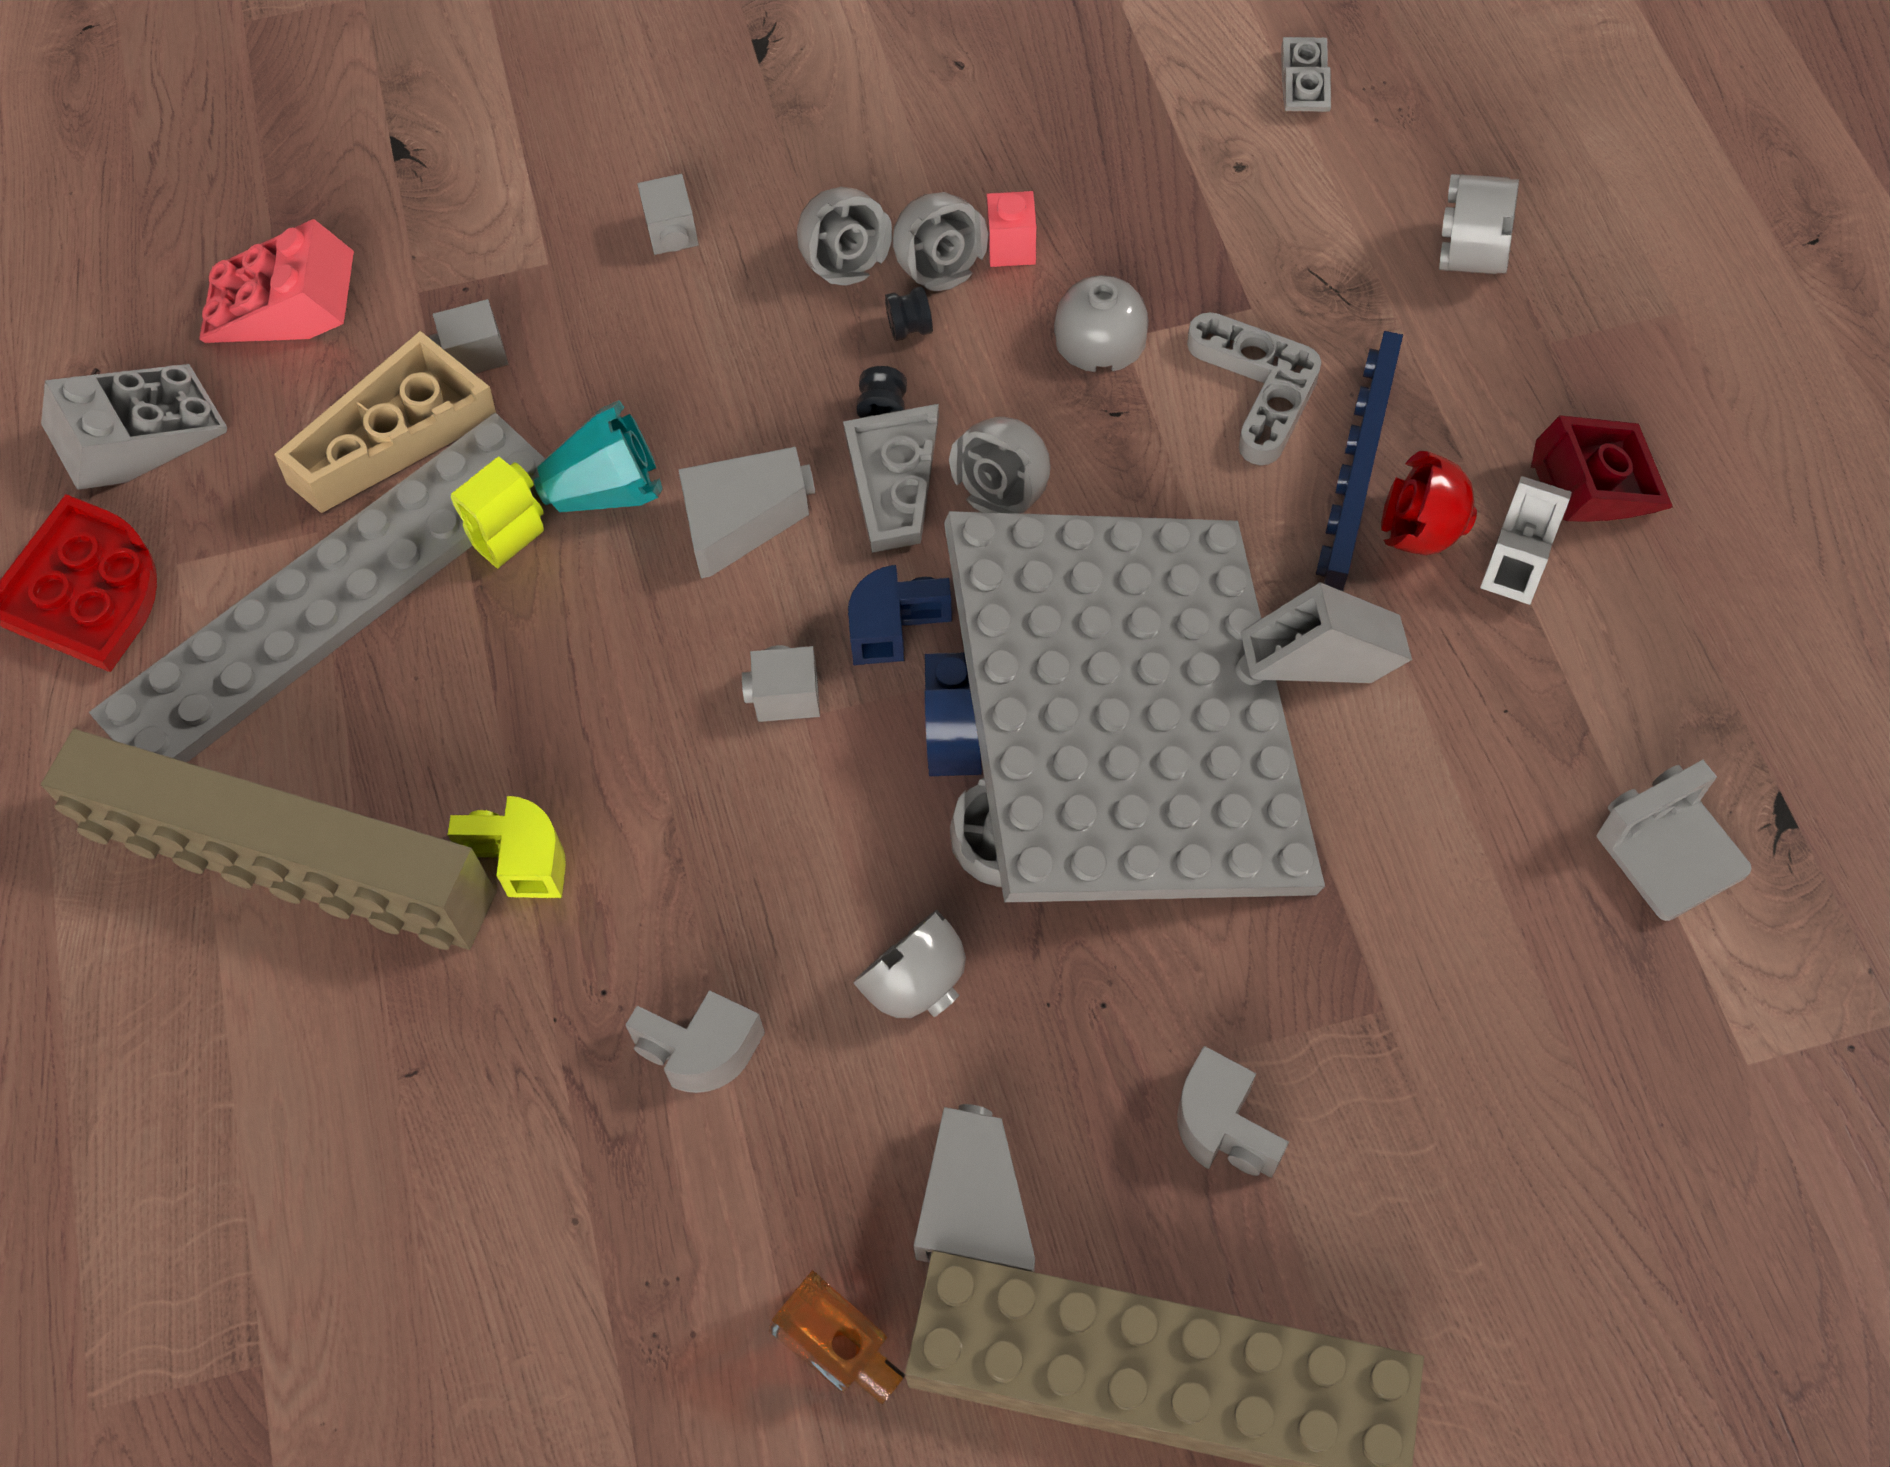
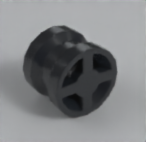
[885,286,933,341]
[856,366,907,418]

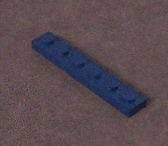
[1315,331,1403,591]

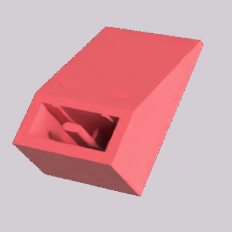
[199,219,354,343]

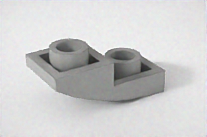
[1281,37,1331,112]

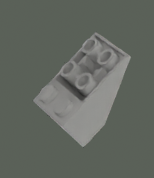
[41,364,227,490]

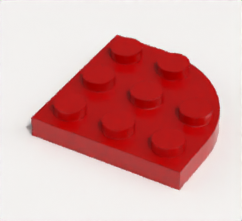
[0,494,157,672]

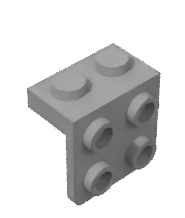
[1596,760,1752,921]

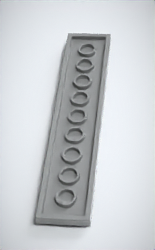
[89,413,545,762]

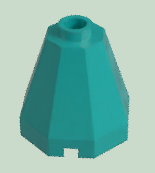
[534,400,663,512]

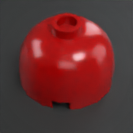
[1381,451,1477,555]

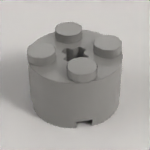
[1439,174,1519,274]

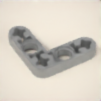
[1187,312,1321,465]

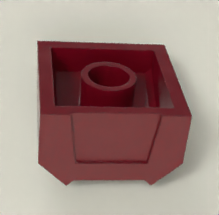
[1531,415,1673,522]

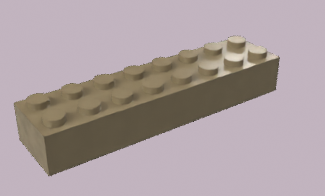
[40,728,497,950]
[905,1250,1424,1467]

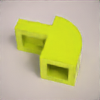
[447,796,566,898]

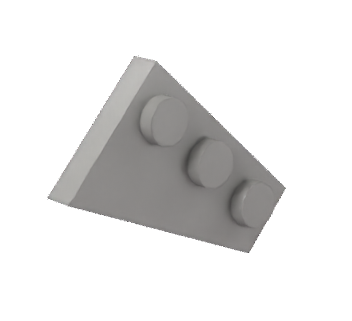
[843,404,939,553]

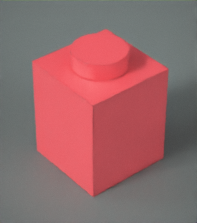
[987,191,1037,267]

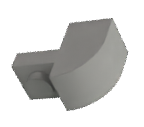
[1480,476,1572,605]
[626,990,765,1093]
[1177,1046,1289,1178]

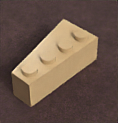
[274,331,496,513]

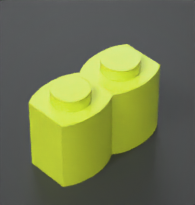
[451,456,544,569]

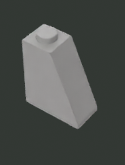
[678,447,815,578]
[1241,582,1412,683]
[914,1104,1035,1272]

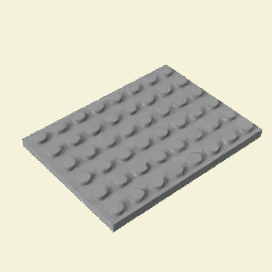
[944,511,1325,903]

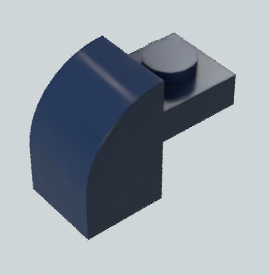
[848,565,952,665]
[925,652,982,776]

